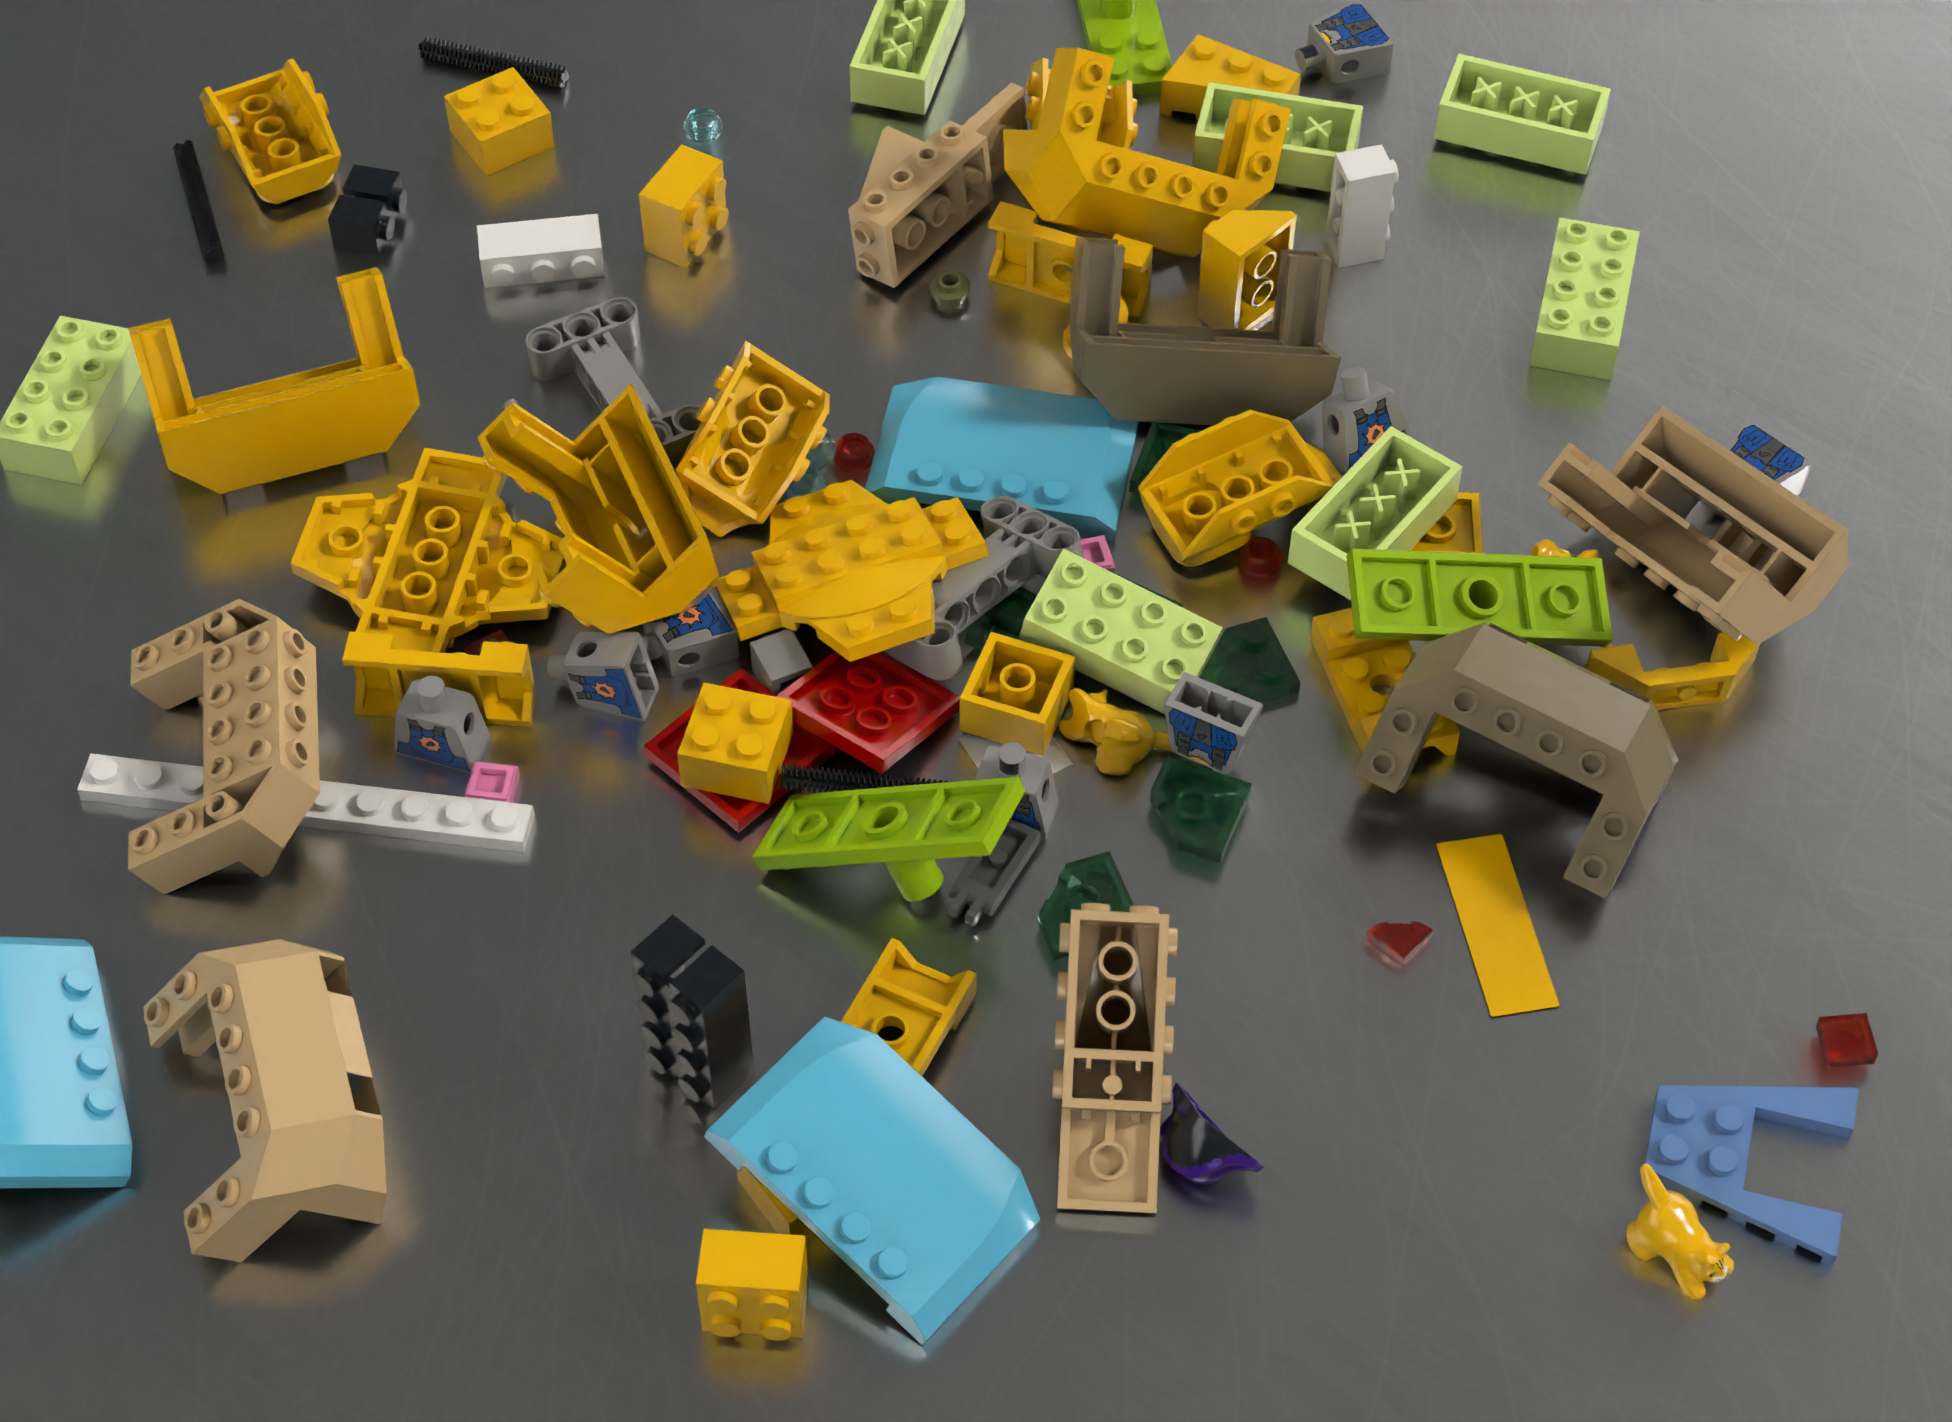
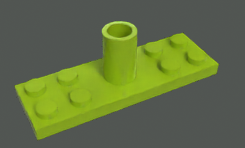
[1077,0,1173,96]
[1346,548,1613,647]
[752,776,1026,902]

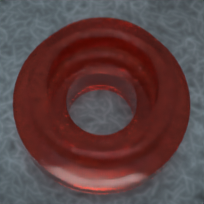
[833,433,875,472]
[1239,537,1282,578]

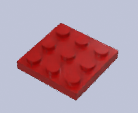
[775,651,960,774]
[643,668,836,833]

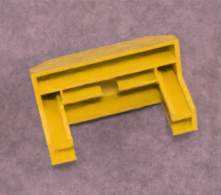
[1003,47,1291,257]
[128,267,420,494]
[477,383,719,634]

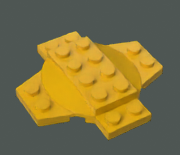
[291,447,566,653]
[715,480,989,662]

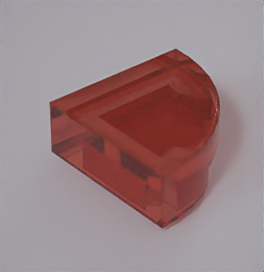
[1366,921,1433,967]

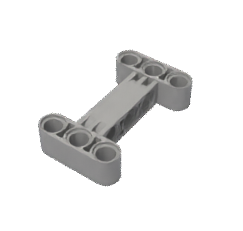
[525,297,702,470]
[882,496,1084,680]

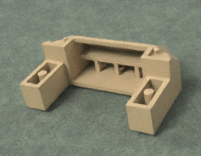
[128,598,320,895]

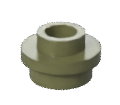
[930,271,970,308]

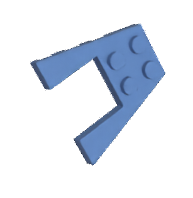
[1644,1085,1859,1266]

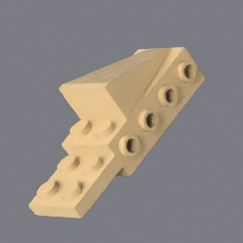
[848,83,1028,288]
[1052,903,1178,1214]

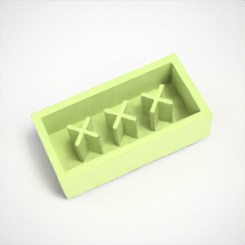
[849,0,965,115]
[1434,54,1611,175]
[1192,82,1363,192]
[1530,217,1640,381]
[0,316,141,485]
[1288,426,1463,600]
[1019,548,1223,714]

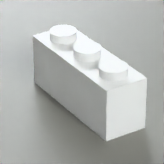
[1325,144,1399,268]
[477,214,605,288]

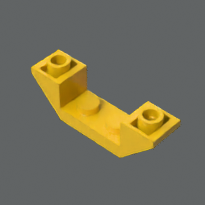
[1585,632,1760,710]

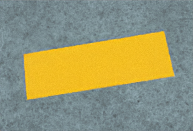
[1436,834,1560,1017]

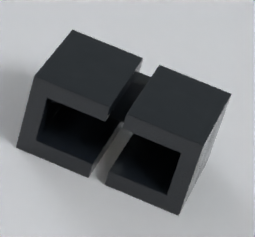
[328,164,407,255]

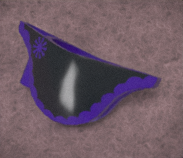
[1160,1082,1264,1184]

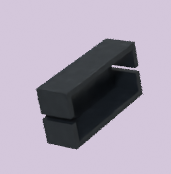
[631,914,755,1111]

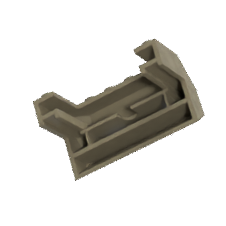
[1069,237,1341,425]
[1354,621,1678,898]

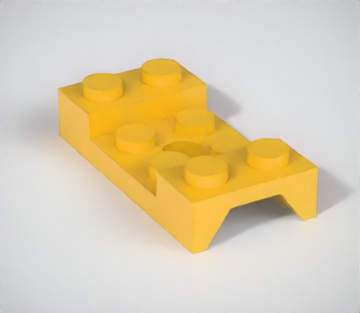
[988,201,1153,324]
[1310,608,1460,756]
[342,631,537,727]
[841,938,977,1076]

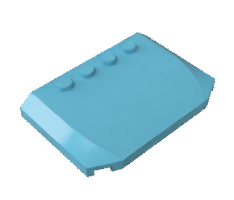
[865,377,1139,542]
[0,936,133,1188]
[704,1016,1040,1346]

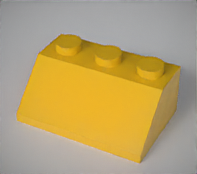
[1197,210,1297,330]

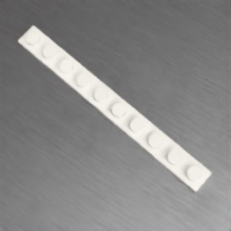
[77,753,535,853]

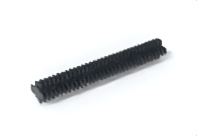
[418,36,569,88]
[173,140,225,264]
[779,762,953,793]

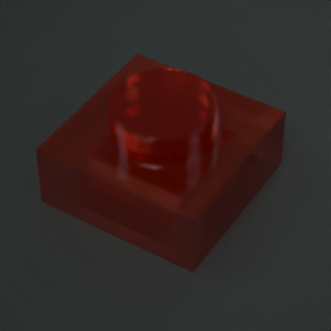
[1816,1013,1878,1068]

